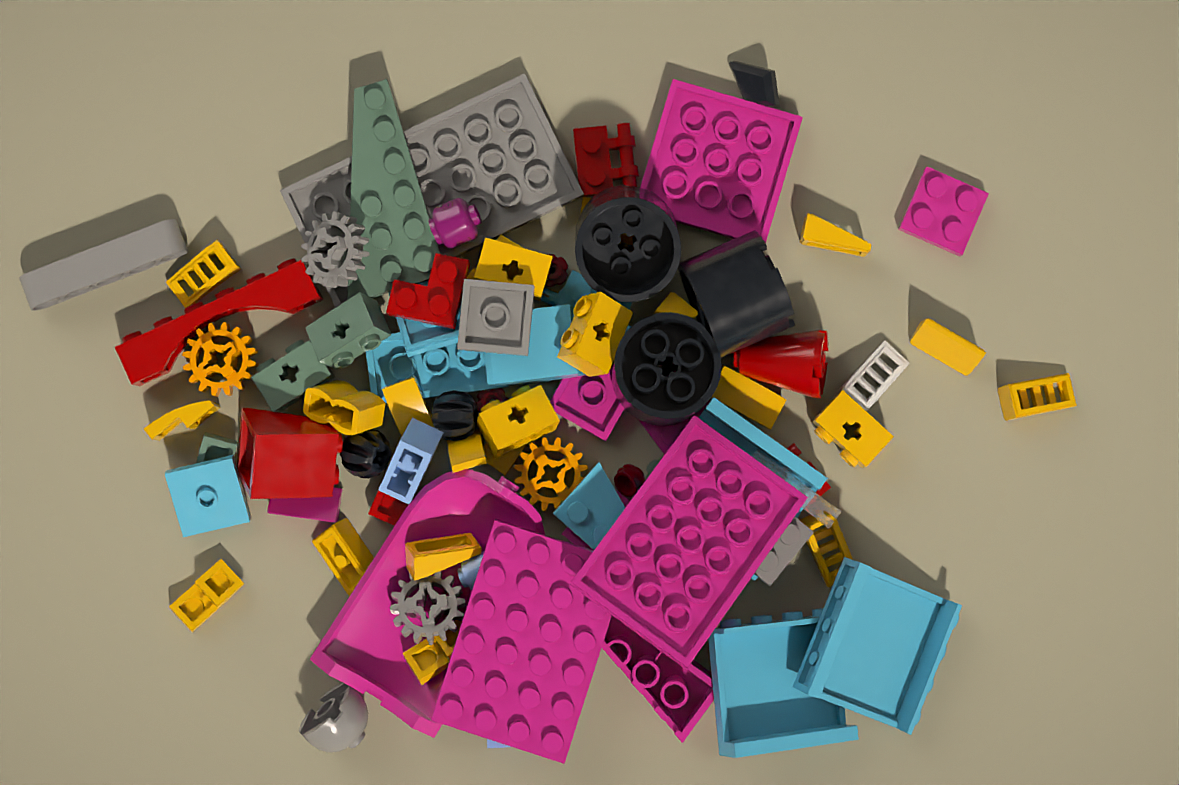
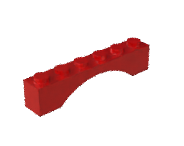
[115,258,324,387]

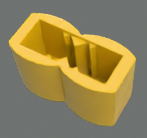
[303,380,385,435]

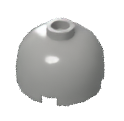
[299,683,369,752]

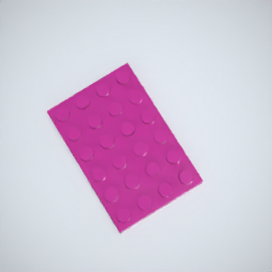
[570,415,808,669]
[431,519,612,764]

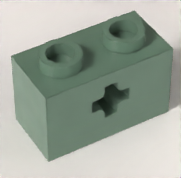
[305,292,391,369]
[251,339,335,412]

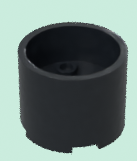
[575,185,681,302]
[678,230,795,358]
[612,312,722,426]

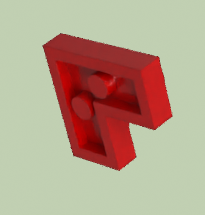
[386,253,471,329]

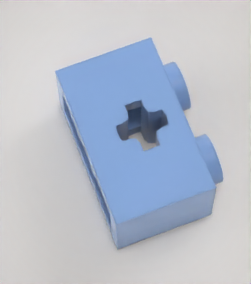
[378,418,444,504]

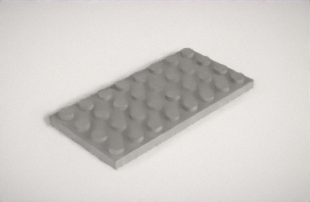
[280,73,584,307]

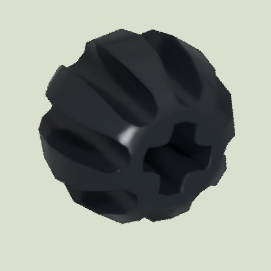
[432,390,478,441]
[340,429,392,479]

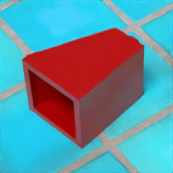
[237,408,343,499]

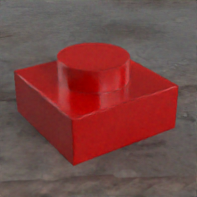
[368,490,414,526]

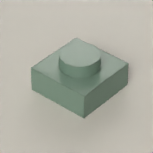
[196,432,239,463]

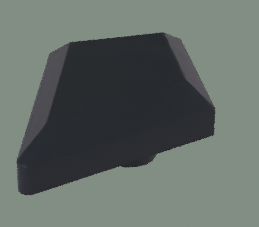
[729,61,780,106]

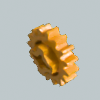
[182,322,259,397]
[514,437,588,511]

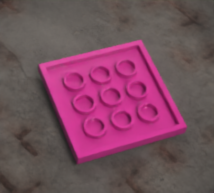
[640,79,803,244]

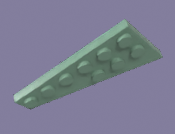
[347,79,440,300]

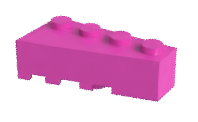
[602,616,714,743]

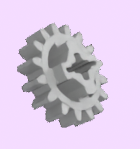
[301,212,369,288]
[390,571,466,645]

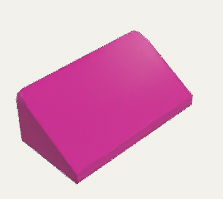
[267,487,343,523]

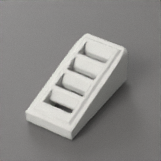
[839,340,910,411]

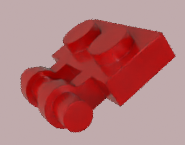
[573,122,639,197]

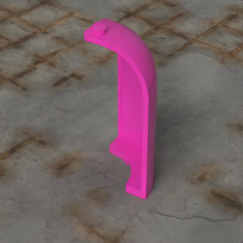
[310,469,545,738]

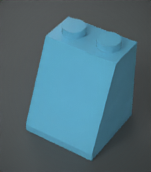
[484,304,586,386]

